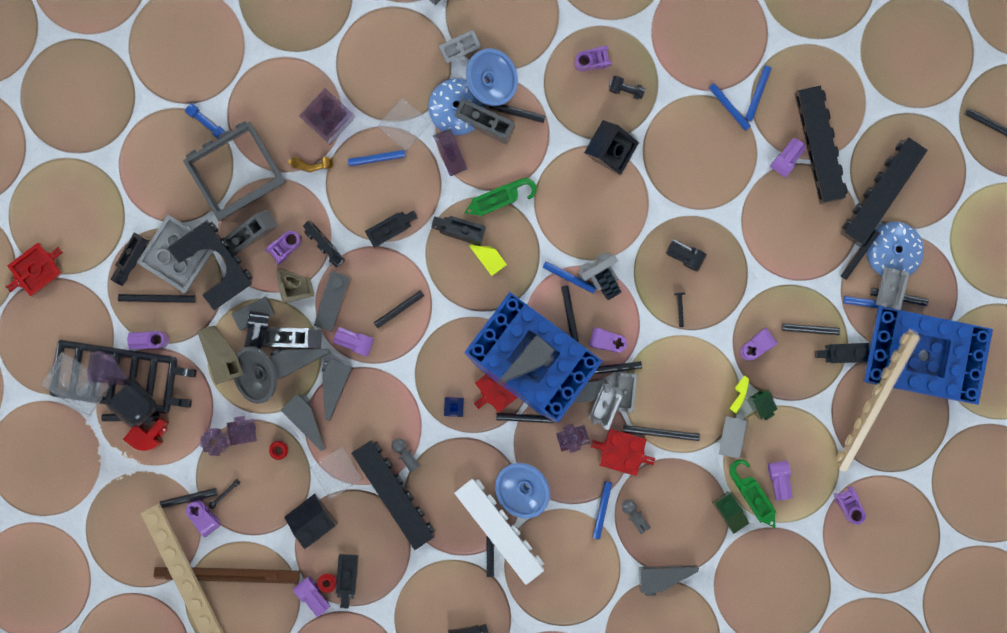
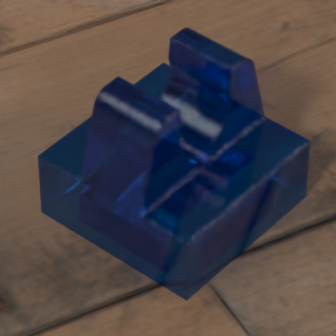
[444,397,464,417]

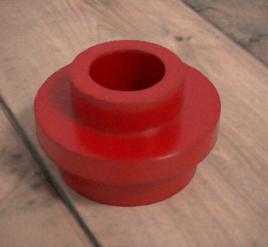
[269,441,288,460]
[317,573,337,593]

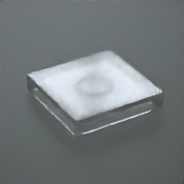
[377,98,431,152]
[310,447,363,500]

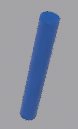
[745,66,772,122]
[709,83,751,131]
[348,150,406,167]
[542,261,596,293]
[843,296,902,308]
[593,481,612,539]

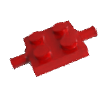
[6,243,63,297]
[474,374,517,413]
[590,429,655,476]

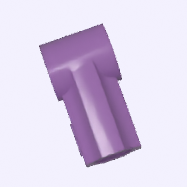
[770,138,807,178]
[333,327,374,357]
[127,331,169,350]
[768,460,793,500]
[293,576,331,617]

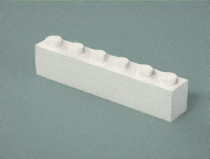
[454,478,544,585]

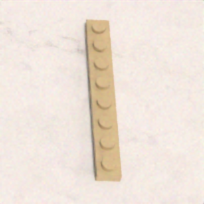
[836,329,920,472]
[140,504,224,633]

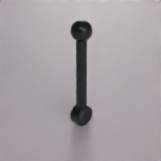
[209,479,240,509]

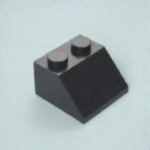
[584,120,639,175]
[284,493,338,549]

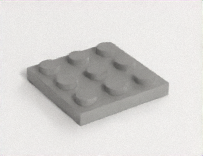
[137,214,214,294]

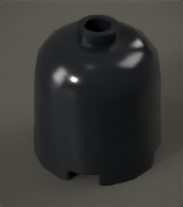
[105,378,156,428]

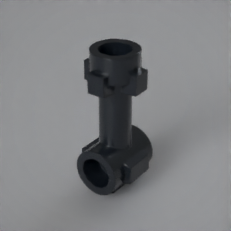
[609,76,645,100]

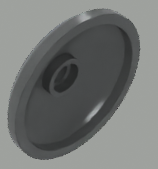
[234,346,277,404]

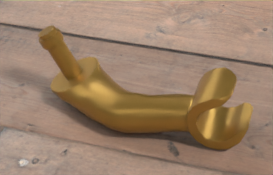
[288,157,333,173]

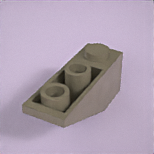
[197,326,244,385]

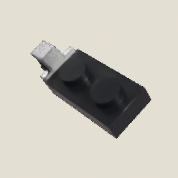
[365,210,418,248]
[431,216,486,246]
[303,221,346,268]
[110,232,148,286]
[815,343,869,363]
[336,554,359,609]

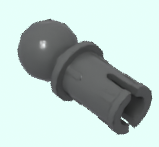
[392,438,420,473]
[622,499,651,534]

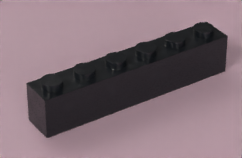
[795,85,848,204]
[841,137,928,247]
[351,440,435,550]

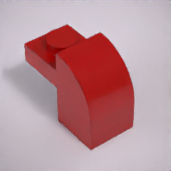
[123,418,169,451]

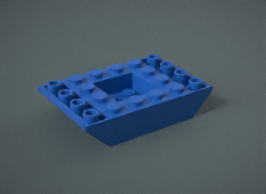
[464,292,603,423]
[864,306,993,405]

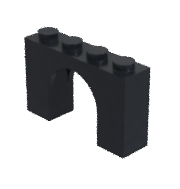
[168,220,253,310]

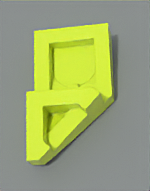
[469,244,507,276]
[730,375,749,415]

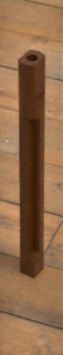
[154,567,300,584]

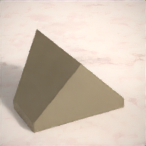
[277,267,315,304]

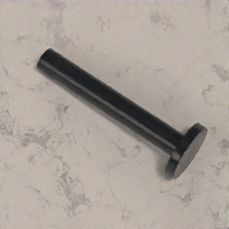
[674,292,686,327]

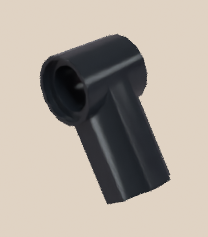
[665,239,707,272]
[244,310,269,349]

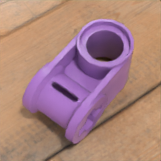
[574,46,612,72]
[265,231,302,265]
[589,327,627,353]
[740,328,778,361]
[834,486,866,525]
[186,500,221,537]

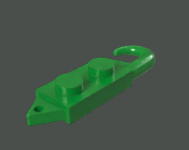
[464,178,537,217]
[729,459,777,528]

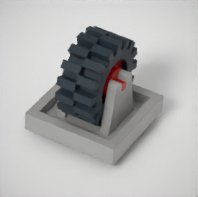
[577,252,621,300]

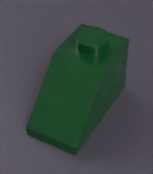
[746,389,777,420]
[712,491,749,534]

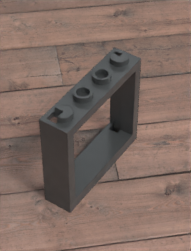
[183,121,287,221]

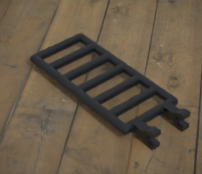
[49,340,197,414]

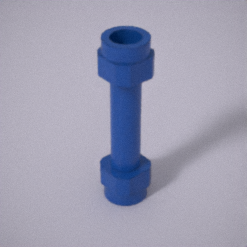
[185,103,226,139]

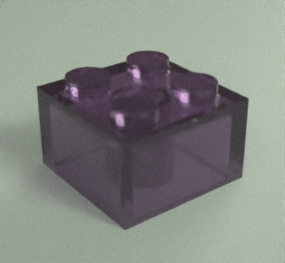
[299,88,356,145]

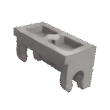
[438,30,481,63]
[875,267,910,310]
[615,372,638,413]
[589,383,623,430]
[719,416,748,459]

